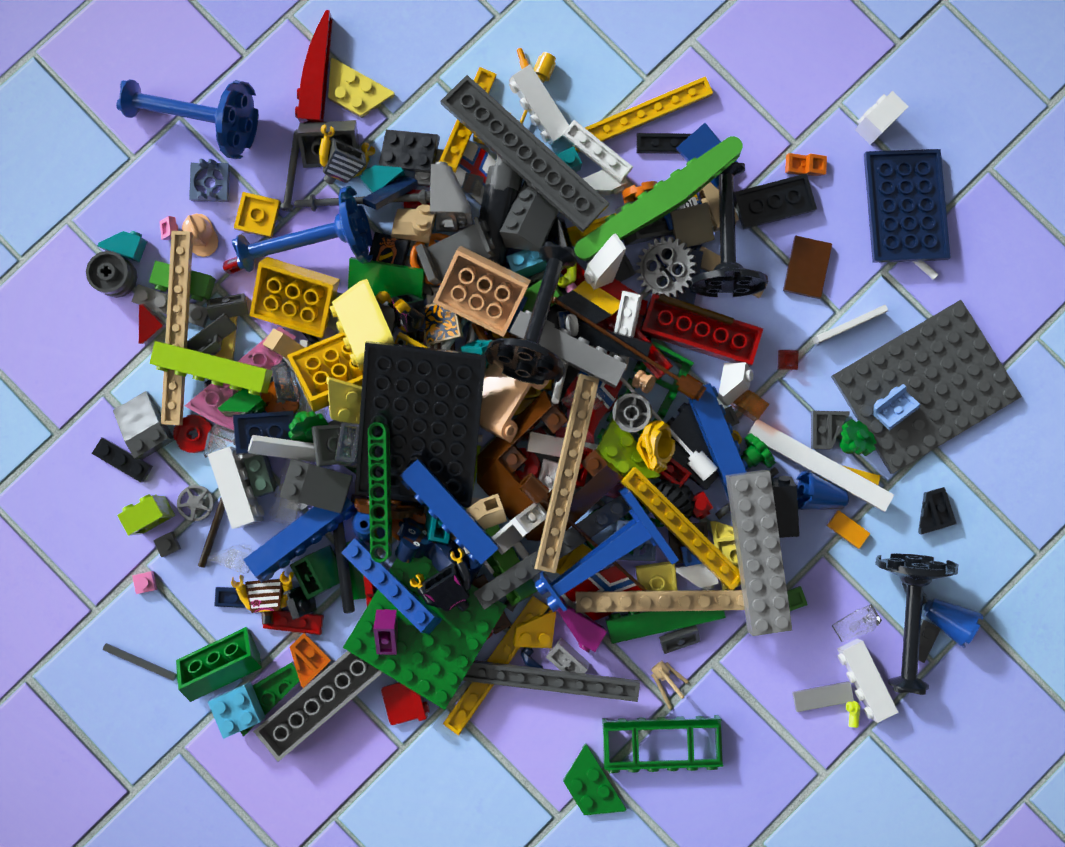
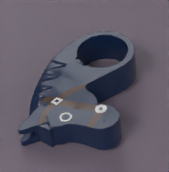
[395,518,482,584]

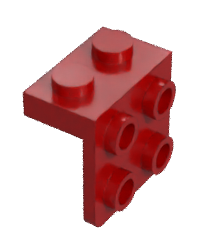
[381,682,430,725]

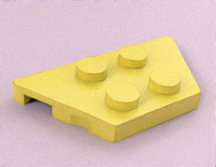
[328,58,395,118]
[327,377,362,427]
[710,521,741,590]

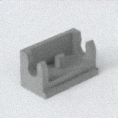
[546,637,590,674]

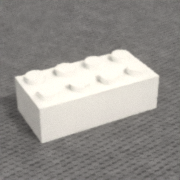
[207,446,265,529]

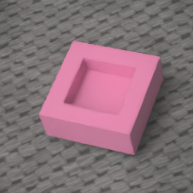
[159,216,178,240]
[132,571,158,594]

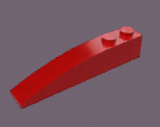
[295,10,333,123]

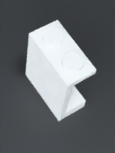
[491,503,547,555]

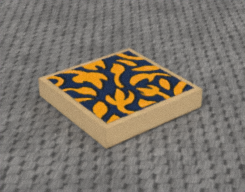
[424,303,463,346]

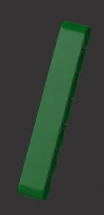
[368,422,392,563]

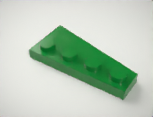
[240,661,299,737]

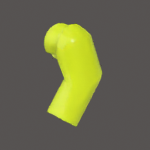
[558,263,577,288]
[846,701,860,728]

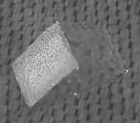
[203,424,235,458]

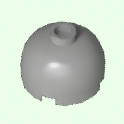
[612,393,653,432]

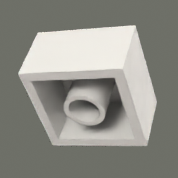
[854,91,909,145]

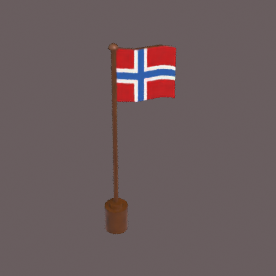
[518,473,648,620]

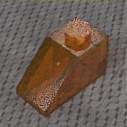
[731,390,769,421]

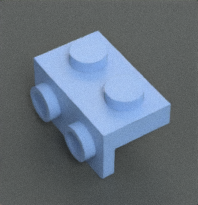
[873,384,920,431]

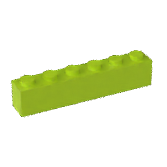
[149,341,273,396]

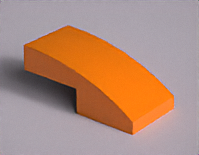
[785,153,827,176]

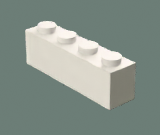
[509,64,569,145]
[837,638,899,723]

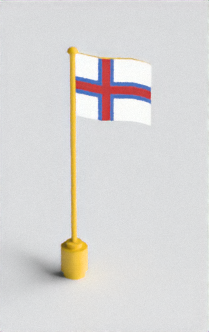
[454,52,556,205]

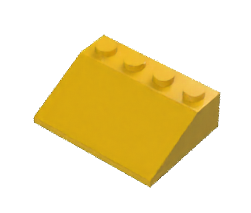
[249,257,340,338]
[287,333,363,412]

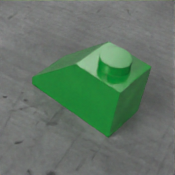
[218,388,268,417]

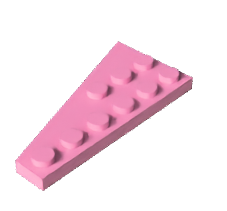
[184,327,296,434]

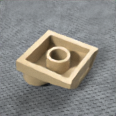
[391,204,436,243]

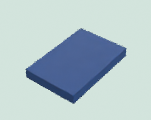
[676,123,738,188]

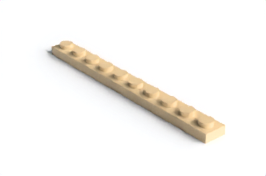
[161,231,193,425]
[534,374,599,574]
[576,590,745,612]

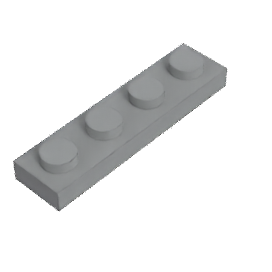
[131,284,209,328]

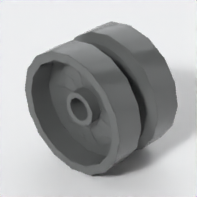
[85,251,138,298]

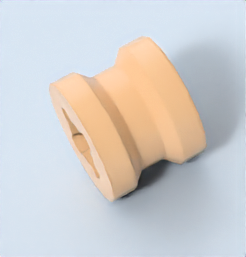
[632,370,656,394]

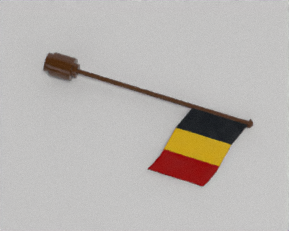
[552,279,706,401]

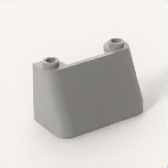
[430,162,474,232]

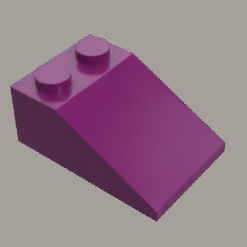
[557,605,607,653]

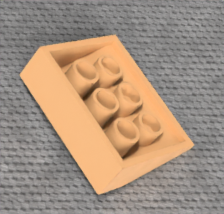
[433,246,531,337]

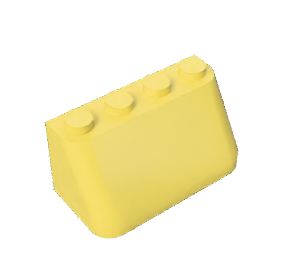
[329,279,395,371]

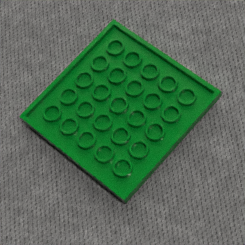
[343,556,507,710]

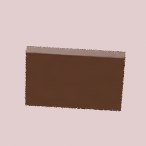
[783,235,832,299]

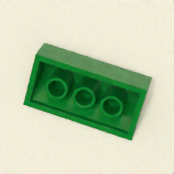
[176,627,262,702]

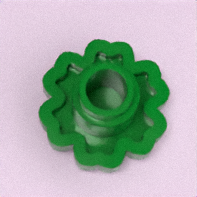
[288,411,329,443]
[840,419,877,456]
[740,433,776,469]

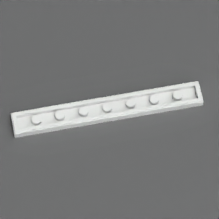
[747,419,894,512]

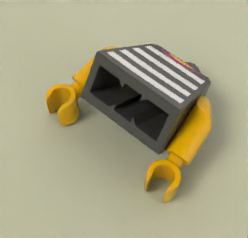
[319,124,376,185]

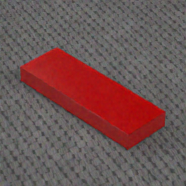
[263,610,324,635]

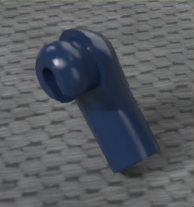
[520,647,543,668]

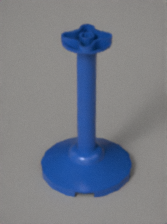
[116,79,259,159]
[232,186,373,272]

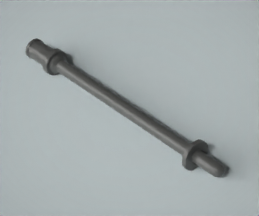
[294,189,430,212]

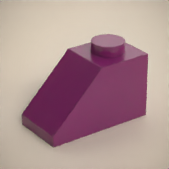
[373,609,398,655]

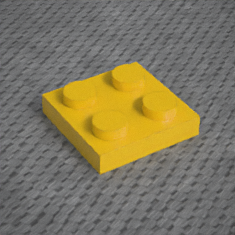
[234,192,281,238]

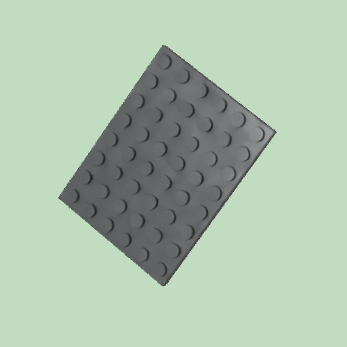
[831,300,1022,474]

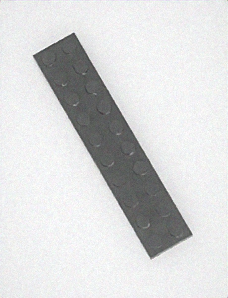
[440,75,610,232]

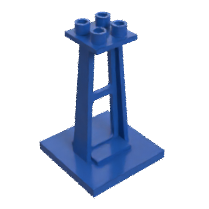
[535,486,679,612]

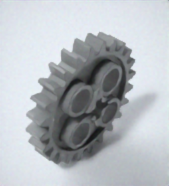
[635,237,698,297]

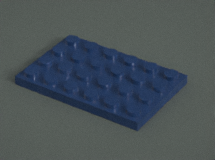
[864,149,951,263]

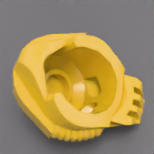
[636,420,675,473]

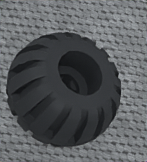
[653,479,695,520]

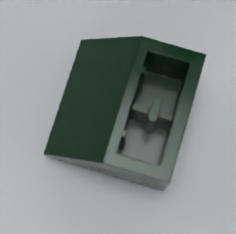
[290,545,339,600]

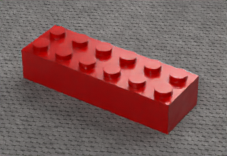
[640,294,764,367]

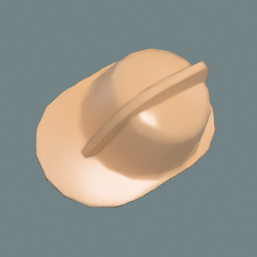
[182,213,219,257]

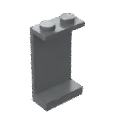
[415,216,497,285]

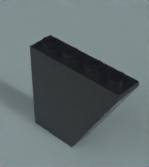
[666,402,719,490]

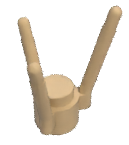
[651,660,689,710]

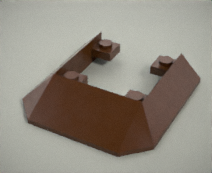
[477,390,624,541]

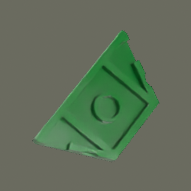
[563,743,627,815]

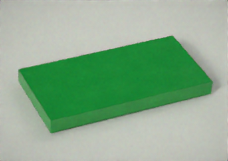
[348,257,425,302]

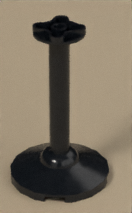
[690,162,768,297]
[485,242,577,385]
[875,553,959,695]

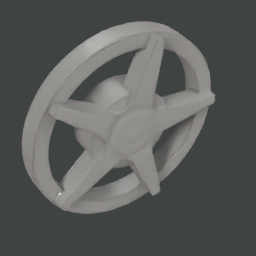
[177,485,214,521]

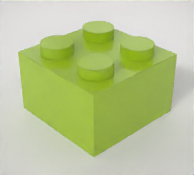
[117,494,176,536]

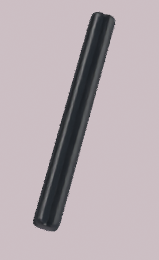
[333,521,355,614]

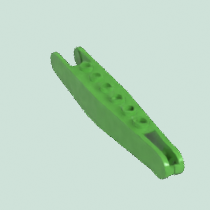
[574,136,743,261]

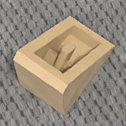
[263,328,305,360]

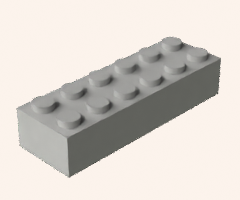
[510,310,627,388]

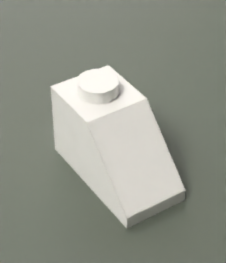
[718,362,754,406]
[675,563,719,590]

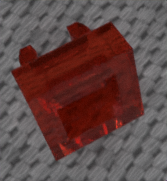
[777,350,799,370]

